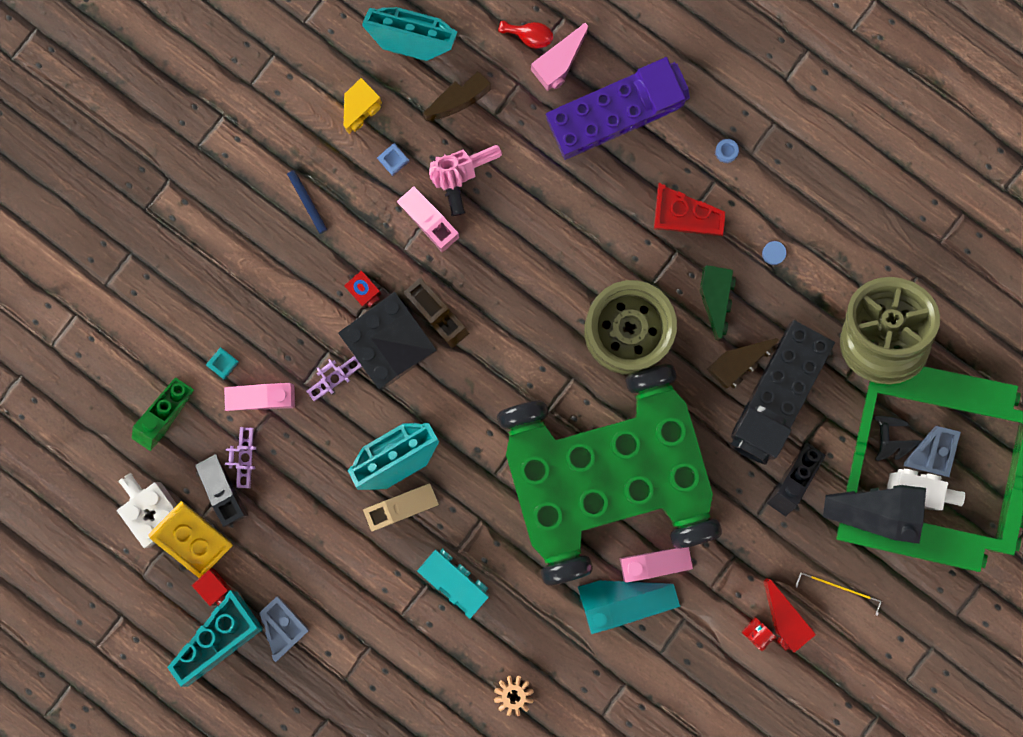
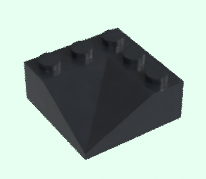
[338,292,437,391]

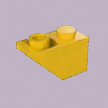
[344,78,382,134]

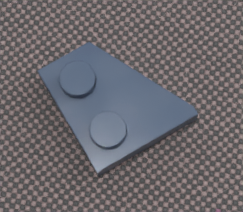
[903,426,961,477]
[260,596,310,662]

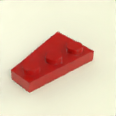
[654,183,725,236]

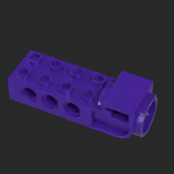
[546,57,690,160]

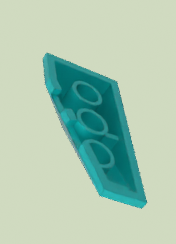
[578,580,680,634]

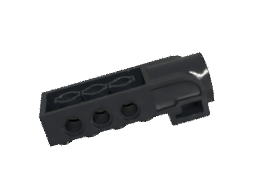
[730,320,835,465]

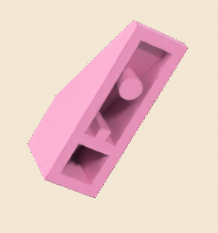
[531,23,588,91]
[225,383,295,411]
[620,547,693,583]

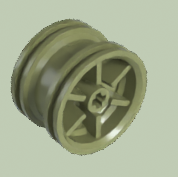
[840,277,940,384]
[584,280,677,374]

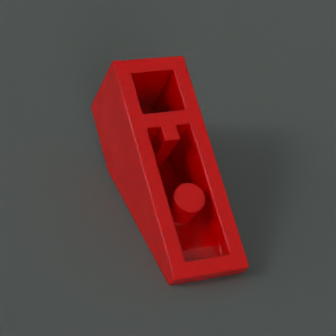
[763,578,816,653]

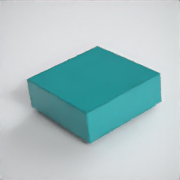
[206,347,239,380]

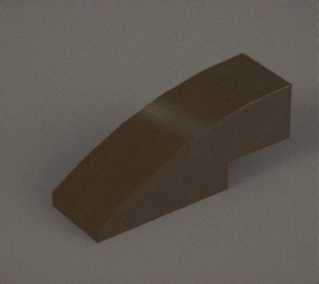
[423,71,491,122]
[403,278,470,348]

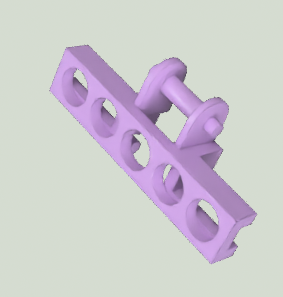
[306,356,362,402]
[225,427,256,488]

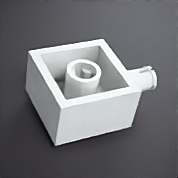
[887,469,965,510]
[117,473,177,548]

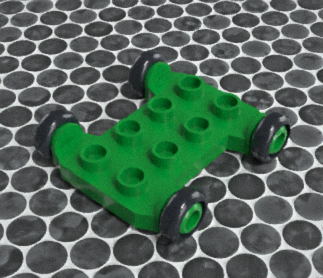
[497,364,722,586]

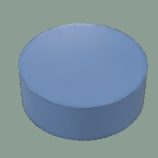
[715,139,739,163]
[762,241,786,265]

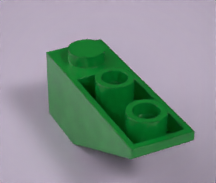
[131,377,194,451]

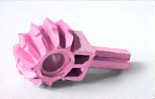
[429,145,502,190]

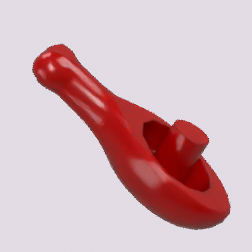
[498,21,553,49]

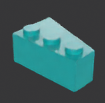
[417,549,489,619]

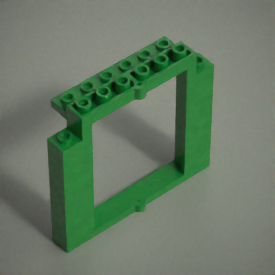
[836,367,1023,572]

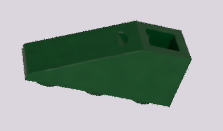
[699,265,736,340]

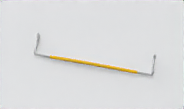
[796,573,881,616]

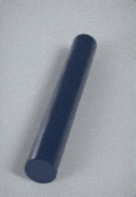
[287,170,328,234]

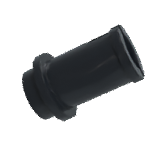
[445,186,465,217]

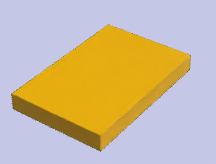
[148,501,233,578]

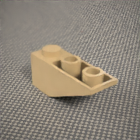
[363,484,439,532]

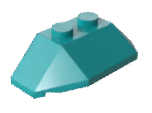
[362,7,457,61]
[348,423,439,490]

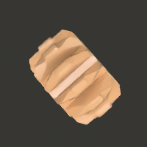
[494,675,534,716]

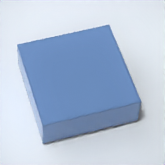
[377,143,410,176]

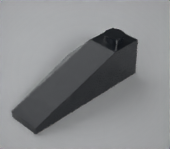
[823,485,926,544]

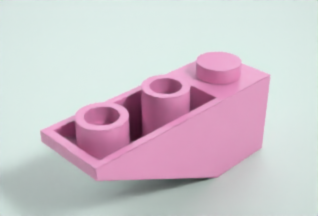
[397,187,459,253]

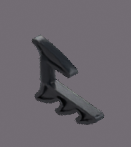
[873,416,923,461]

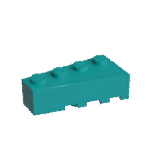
[167,590,264,687]

